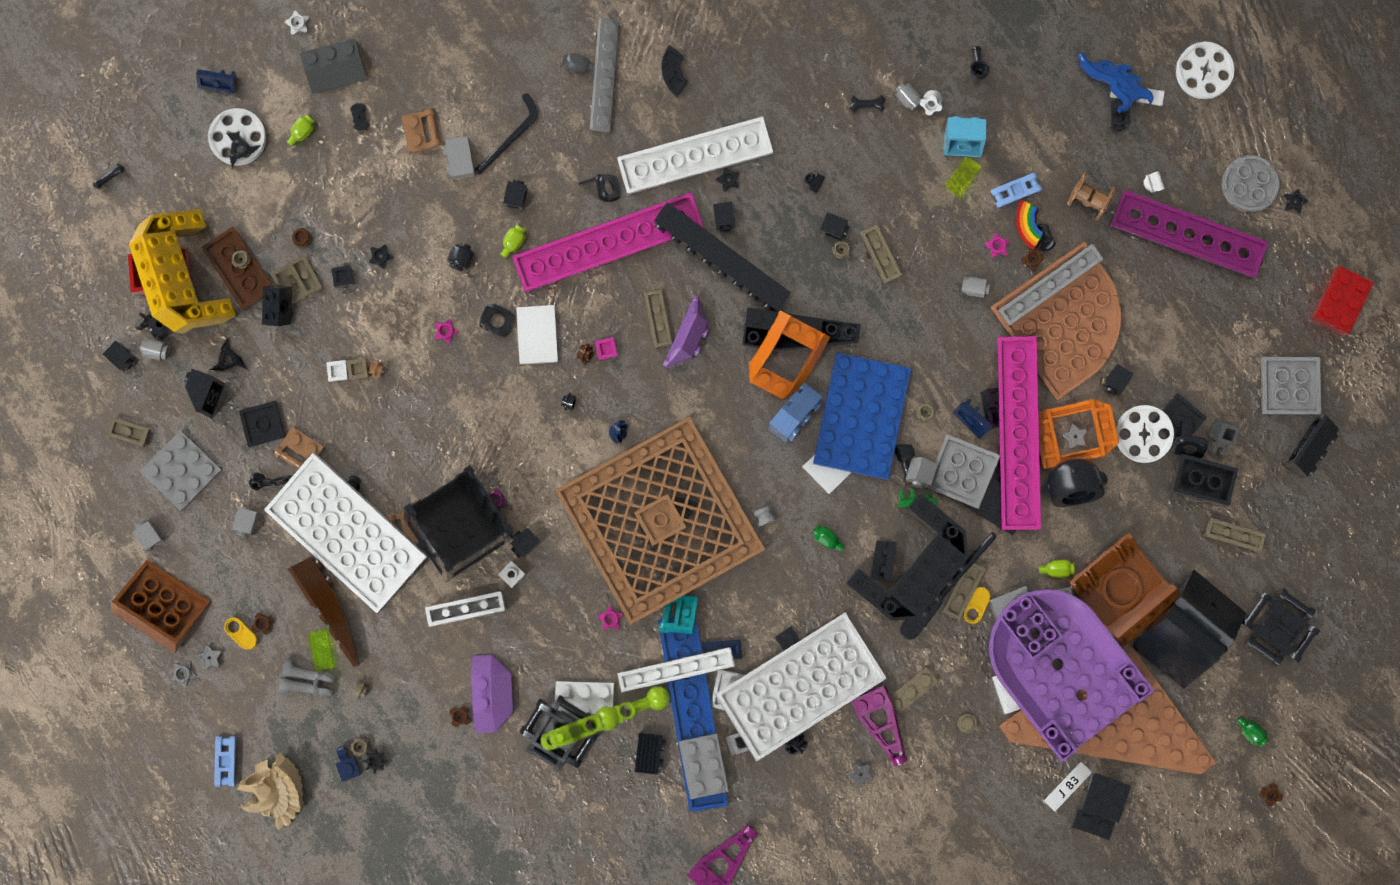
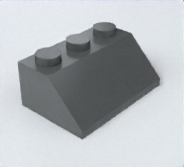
[300,39,367,94]

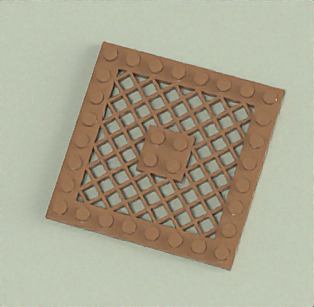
[555,416,765,625]

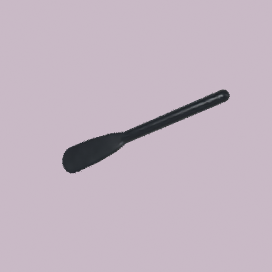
[900,532,996,640]

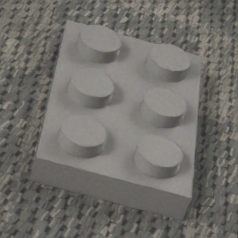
[679,734,729,799]

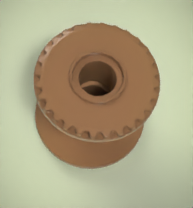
[1067,172,1116,221]

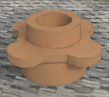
[368,359,383,378]

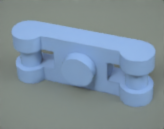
[991,172,1043,208]
[214,736,237,787]

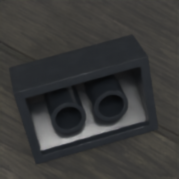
[184,369,225,419]
[1284,414,1339,478]

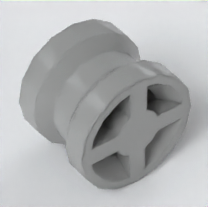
[753,505,777,527]

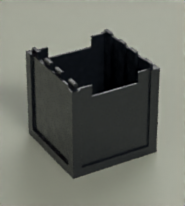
[403,465,514,583]

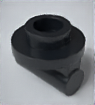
[804,171,825,194]

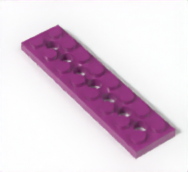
[1110,190,1269,279]

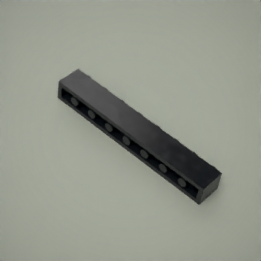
[653,202,791,312]

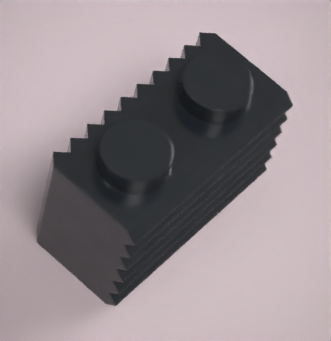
[635,733,666,775]

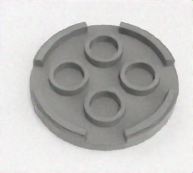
[1221,155,1280,212]

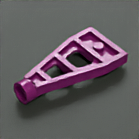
[850,685,908,767]
[687,824,758,885]

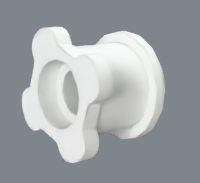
[920,90,943,115]

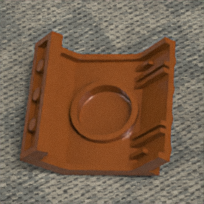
[1069,533,1179,647]

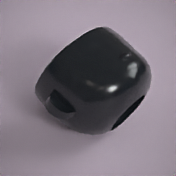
[1043,458,1108,507]

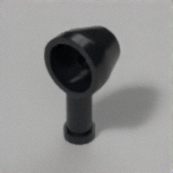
[970,46,989,82]
[895,444,915,480]

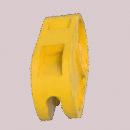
[963,587,990,624]
[224,618,258,650]

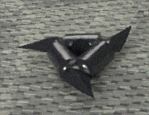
[226,133,261,170]
[209,338,247,370]

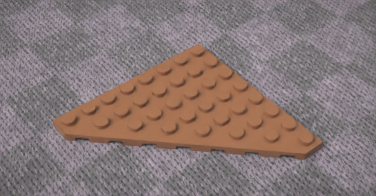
[998,642,1216,775]

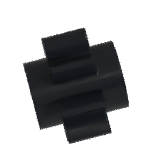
[783,733,808,755]
[362,749,388,774]

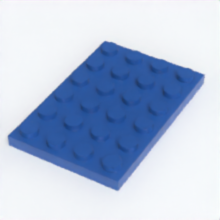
[813,353,911,480]

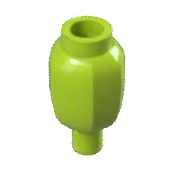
[287,114,315,147]
[500,225,526,258]
[1039,560,1075,578]

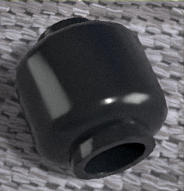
[446,242,474,272]

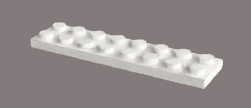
[617,116,773,195]

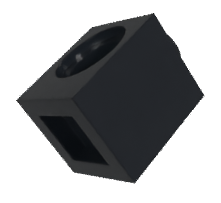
[1108,102,1130,132]
[503,180,528,211]
[713,202,735,232]
[819,212,850,241]
[102,340,136,372]
[1102,364,1134,396]

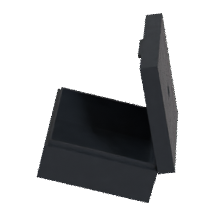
[1133,570,1246,689]

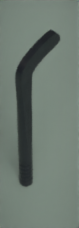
[474,93,538,175]

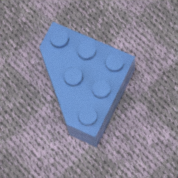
[768,382,822,443]

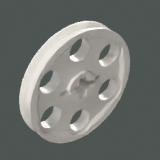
[1176,42,1234,99]
[208,108,266,166]
[1116,405,1174,463]

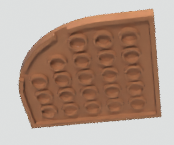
[990,241,1121,401]

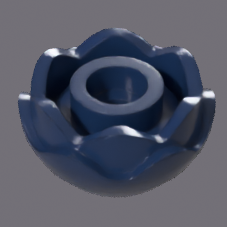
[609,420,628,443]

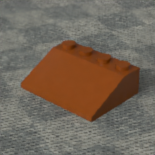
[111,560,210,653]

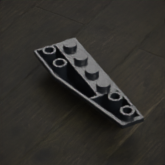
[742,307,861,351]

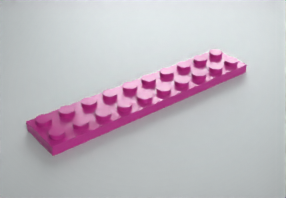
[512,192,704,293]
[998,336,1041,530]

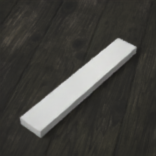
[617,647,735,692]

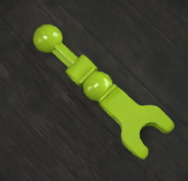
[541,686,670,751]

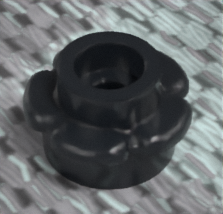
[561,393,576,411]

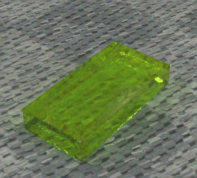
[944,156,982,198]
[308,630,335,671]

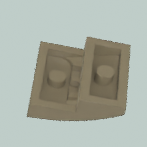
[269,255,322,306]

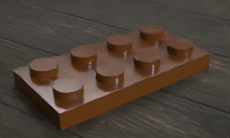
[201,226,272,311]

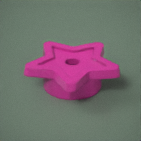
[985,233,1009,257]
[434,319,458,344]
[598,606,623,630]

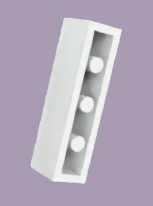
[425,591,507,627]

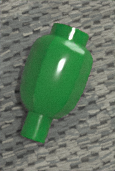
[811,525,845,552]
[1237,716,1269,748]

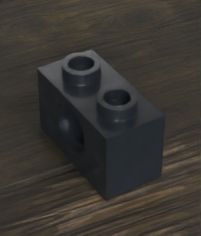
[262,285,292,326]

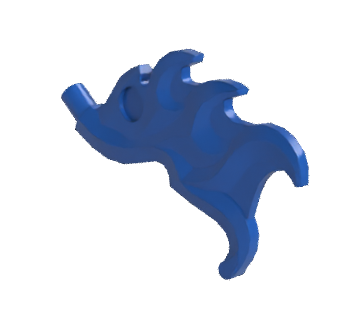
[1078,53,1154,113]

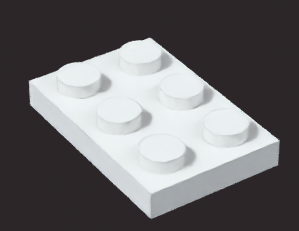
[555,681,614,720]

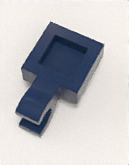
[335,746,361,782]

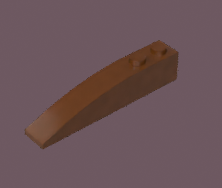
[288,557,359,667]

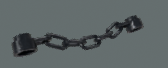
[249,473,361,491]

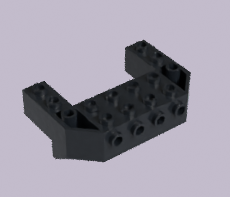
[844,493,968,621]

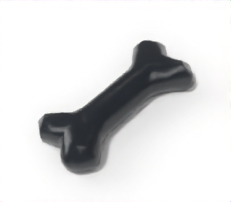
[849,95,885,112]
[93,164,124,189]

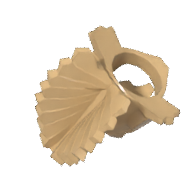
[237,753,304,830]

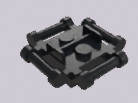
[1242,588,1320,667]
[520,695,598,772]

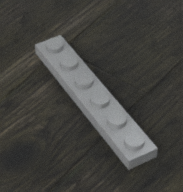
[590,17,619,133]
[998,244,1103,326]

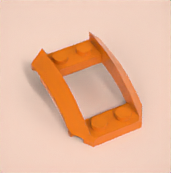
[749,310,830,400]
[1038,399,1119,469]

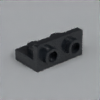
[871,541,897,581]

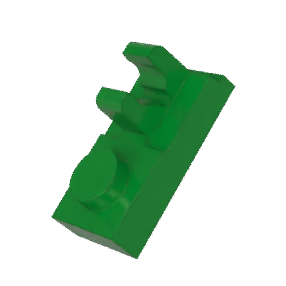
[897,490,937,508]

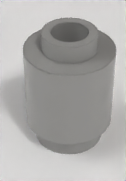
[895,82,921,111]
[962,276,990,298]
[140,338,170,361]

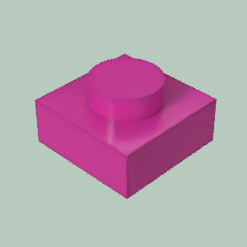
[595,337,618,361]

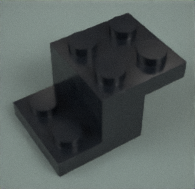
[1071,773,1131,840]

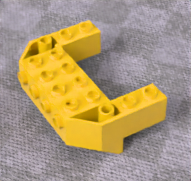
[129,209,236,334]

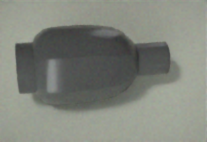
[562,53,595,73]

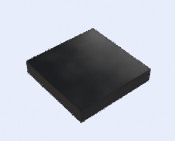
[1152,393,1207,441]
[239,401,286,448]

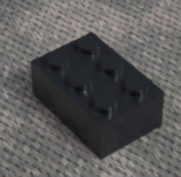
[1169,454,1238,507]

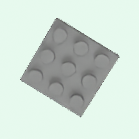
[1261,357,1321,415]
[140,430,222,511]
[925,434,1000,509]

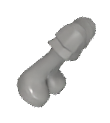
[278,659,336,697]

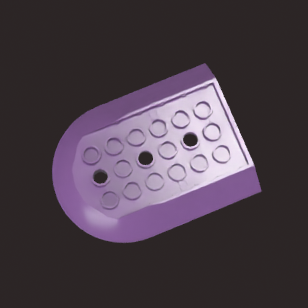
[989,590,1155,763]

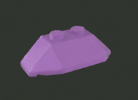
[663,295,710,368]
[471,655,513,733]

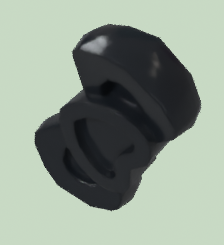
[350,103,369,131]
[1038,223,1056,251]
[135,307,153,331]

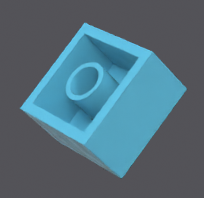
[943,116,986,157]

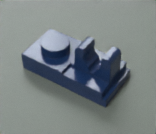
[196,69,236,93]
[953,399,993,439]
[702,639,742,659]

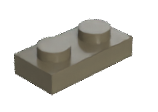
[107,417,151,448]

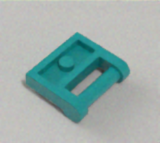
[658,595,699,634]

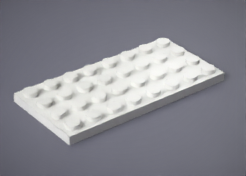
[264,452,428,613]
[715,613,886,761]

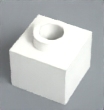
[498,561,526,588]

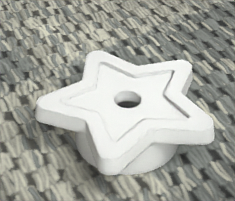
[285,11,309,35]

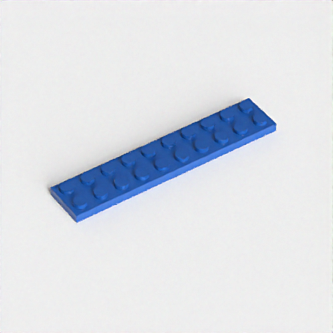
[658,617,728,812]

